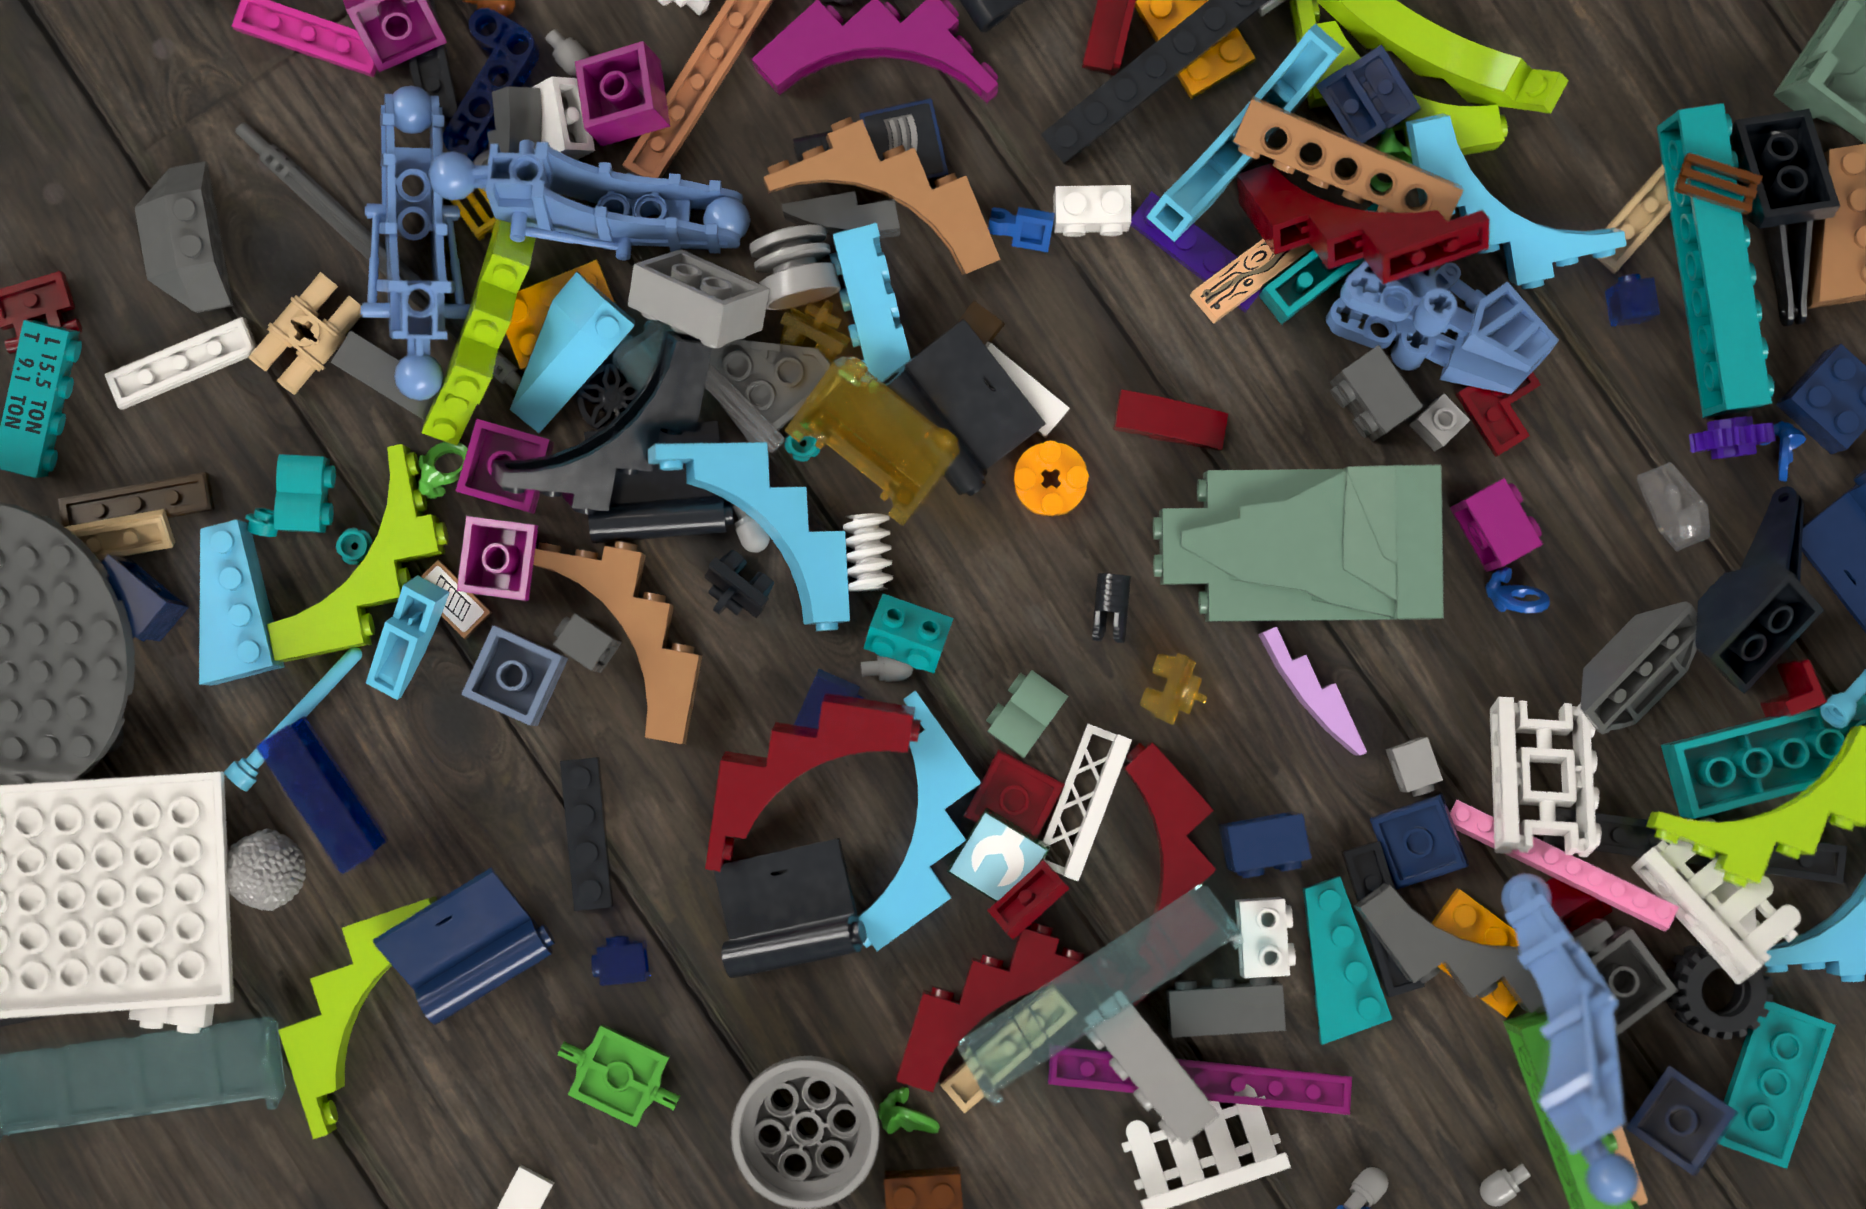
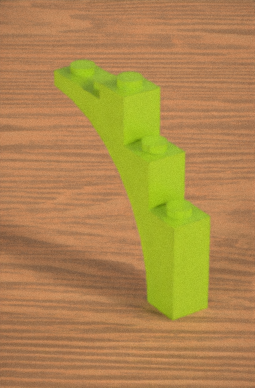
[422,219,536,446]
[267,444,449,662]
[1646,725,1866,888]

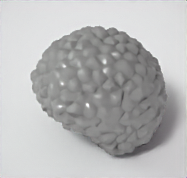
[226,828,306,911]

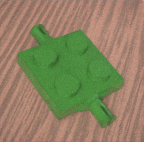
[557,1024,680,1127]

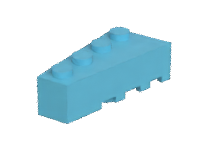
[829,223,911,391]
[199,519,284,686]

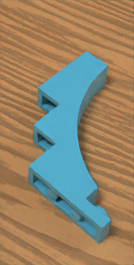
[648,442,850,631]
[858,691,981,951]

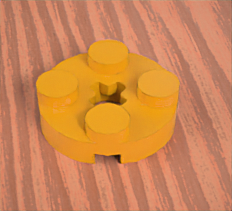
[1014,440,1089,516]

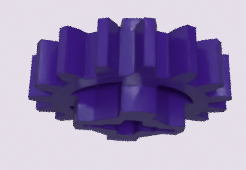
[1688,416,1775,459]

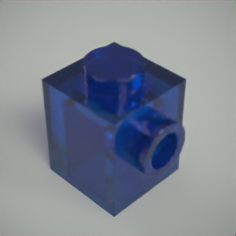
[1605,274,1660,327]
[592,935,650,986]

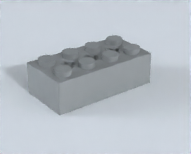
[1084,992,1220,1145]

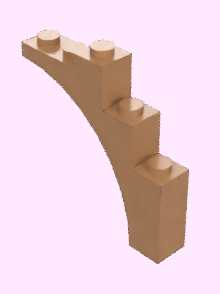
[763,117,1001,275]
[533,541,702,744]

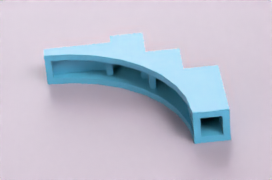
[1146,24,1344,242]
[1406,113,1626,289]
[1764,874,1866,982]

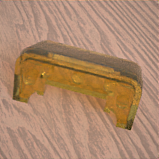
[785,356,960,526]

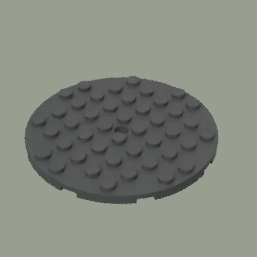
[0,502,135,786]

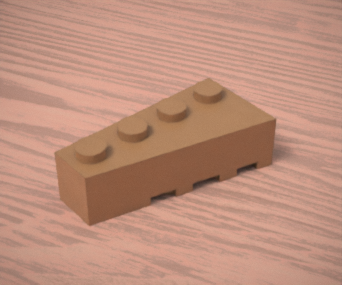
[1807,144,1866,309]

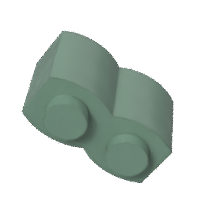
[986,670,1068,758]

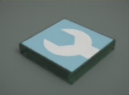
[947,807,1051,902]

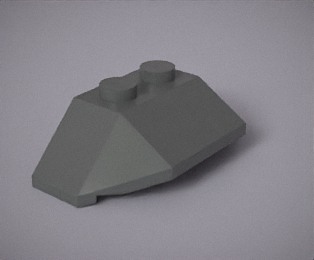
[134,161,233,313]
[1580,601,1697,734]

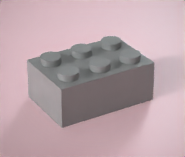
[628,249,769,348]

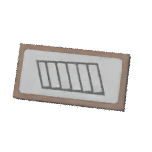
[421,560,493,639]

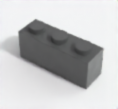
[1165,977,1286,1038]

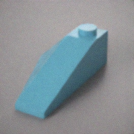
[510,272,635,433]

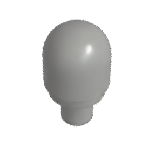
[545,29,590,76]
[733,505,770,553]
[861,655,913,682]
[1480,1164,1531,1207]
[1343,1167,1388,1209]

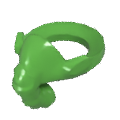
[1370,128,1413,192]
[419,442,468,499]
[878,1087,940,1134]

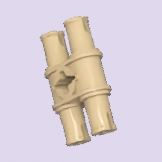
[248,272,362,395]

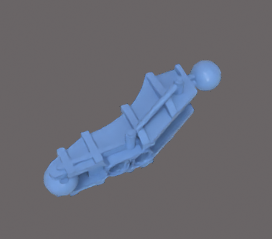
[360,85,470,401]
[429,140,750,261]
[1501,874,1638,1205]

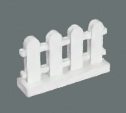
[1631,817,1801,985]
[1121,1085,1291,1209]

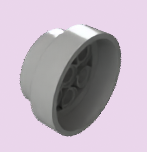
[732,1056,879,1209]

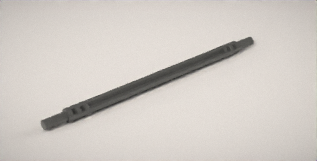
[235,122,522,392]

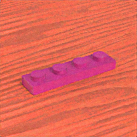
[232,0,377,77]

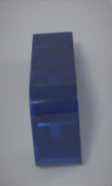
[443,8,540,161]

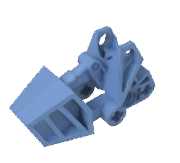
[1326,261,1559,394]

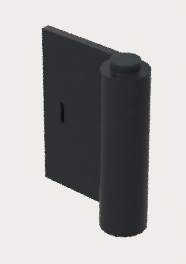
[875,318,1046,496]
[584,420,734,544]
[714,838,867,978]

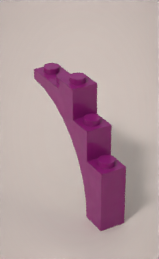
[752,0,998,103]

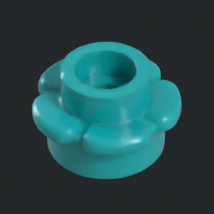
[785,425,822,462]
[245,508,278,537]
[336,528,373,565]

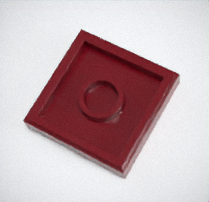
[964,749,1065,843]

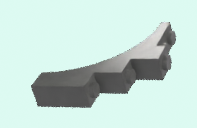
[1354,884,1614,1013]

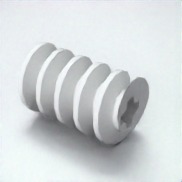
[843,513,893,592]

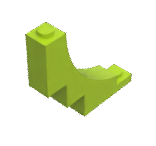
[1289,0,1508,155]
[1316,0,1569,113]
[278,896,437,1139]

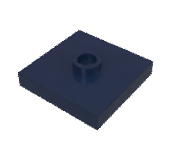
[1370,794,1469,890]

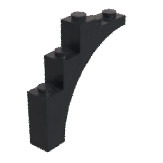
[491,331,712,514]

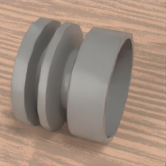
[749,224,841,310]

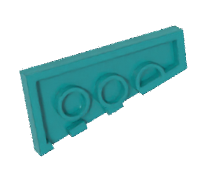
[1303,876,1392,1045]

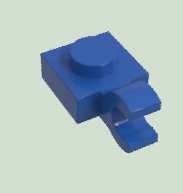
[988,207,1055,252]

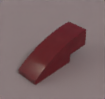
[1113,389,1228,451]

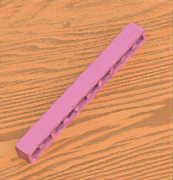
[1450,800,1679,932]

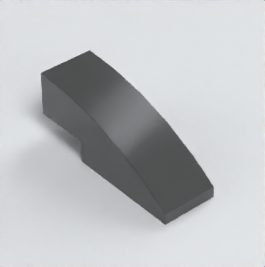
[488,87,542,153]
[782,191,900,238]
[331,331,436,420]

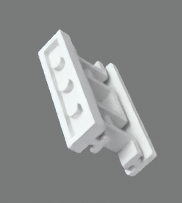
[1490,697,1601,857]

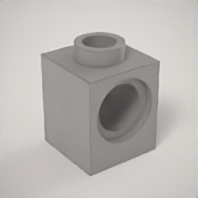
[1409,394,1470,451]
[1385,737,1443,797]

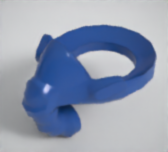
[1759,421,1806,482]
[1485,567,1550,613]

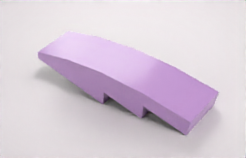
[1258,627,1367,755]

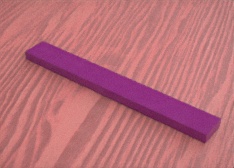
[1047,1046,1352,1115]

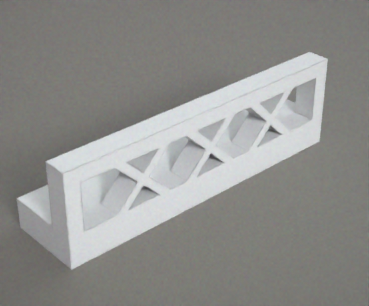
[1039,724,1132,881]

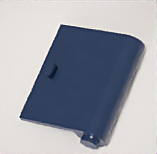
[1802,469,1866,633]
[373,867,555,1025]

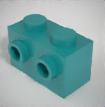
[863,594,954,673]

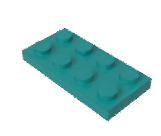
[1718,1001,1836,1169]

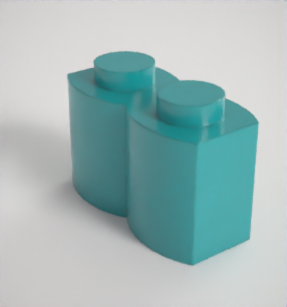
[274,454,336,533]

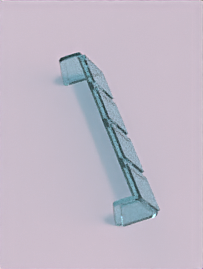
[957,884,1244,1105]
[0,1017,285,1141]

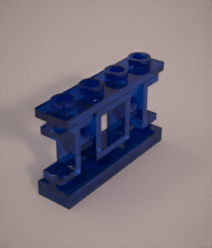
[256,716,389,874]

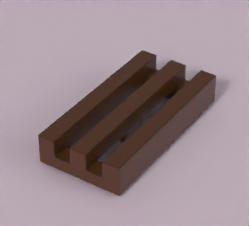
[1674,152,1762,215]

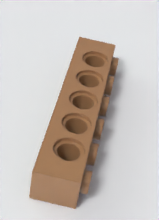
[1233,96,1464,222]

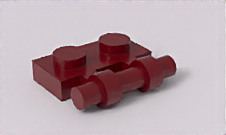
[0,271,83,354]

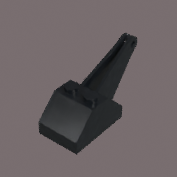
[1730,109,1840,327]
[1695,486,1824,694]

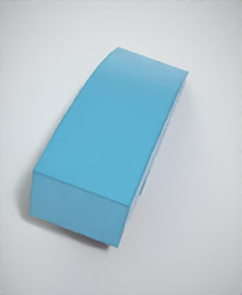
[366,575,450,700]

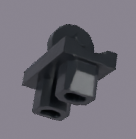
[704,550,774,618]

